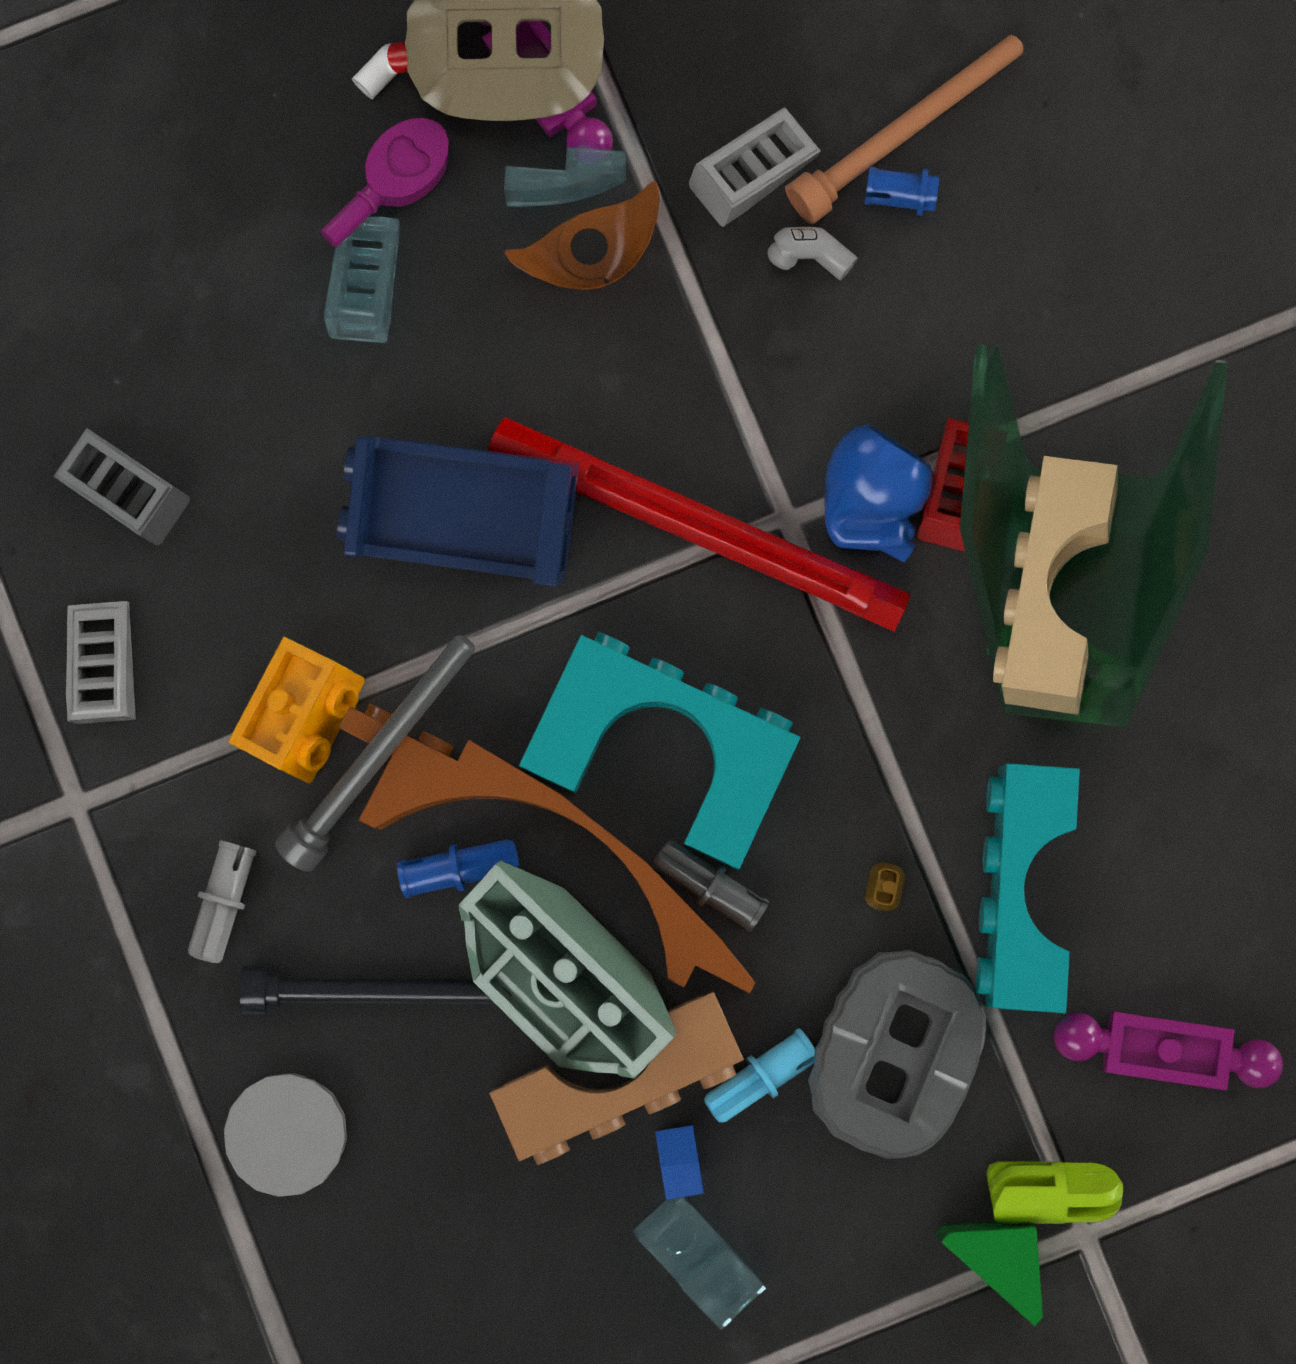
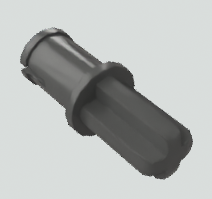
[652,841,769,933]

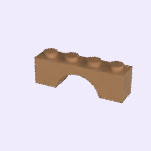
[489,990,744,1165]

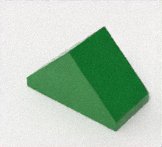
[934,1222,1043,1326]

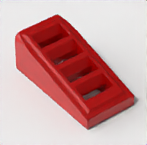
[916,417,1005,553]

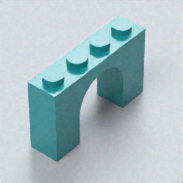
[519,632,801,870]

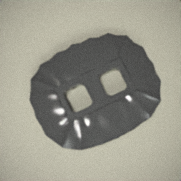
[808,949,986,1159]

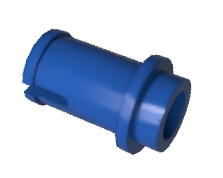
[865,167,940,216]

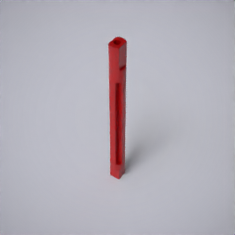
[488,417,911,632]

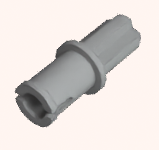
[188,840,257,963]

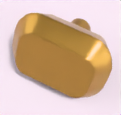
[865,862,905,911]

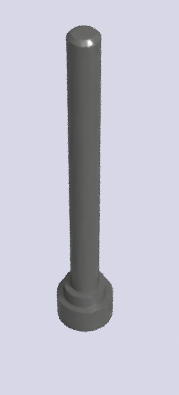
[275,635,475,872]

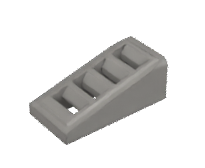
[689,107,821,227]
[66,601,136,724]

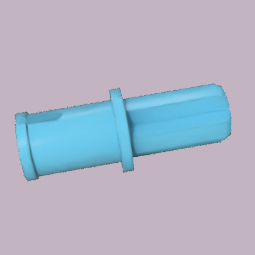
[704,1028,815,1122]

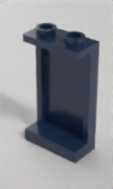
[337,435,579,587]

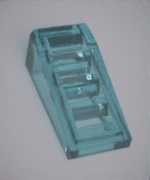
[324,216,400,343]

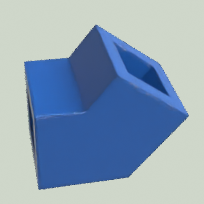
[655,1125,704,1200]

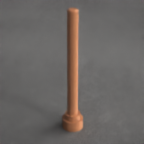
[785,35,1024,225]

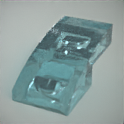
[504,147,627,207]
[633,1197,766,1330]

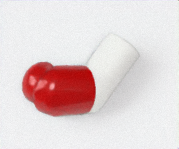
[352,41,408,99]

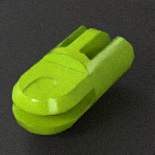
[986,1161,1123,1224]

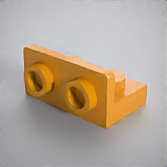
[228,637,365,783]

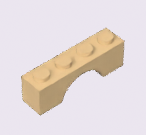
[993,456,1118,715]

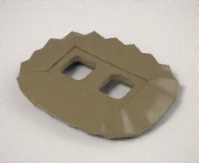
[405,0,604,121]

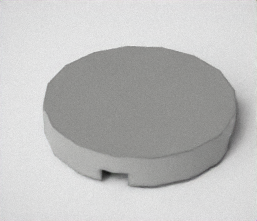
[224,1073,347,1197]

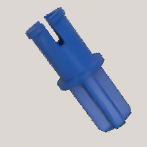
[397,839,520,899]

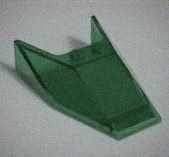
[960,343,1229,727]

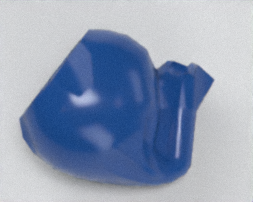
[824,424,932,563]

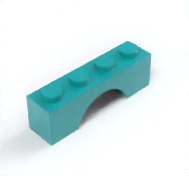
[975,763,1080,1013]

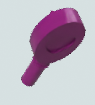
[320,118,449,248]

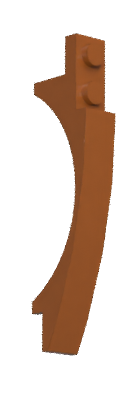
[339,703,756,993]

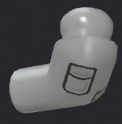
[767,227,858,281]

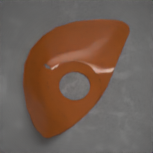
[504,182,660,290]

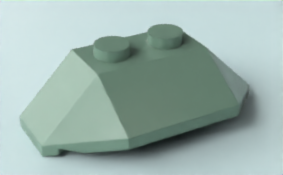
[459,860,677,1078]

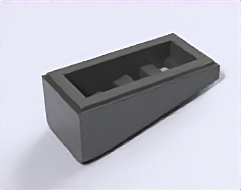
[53,428,190,545]

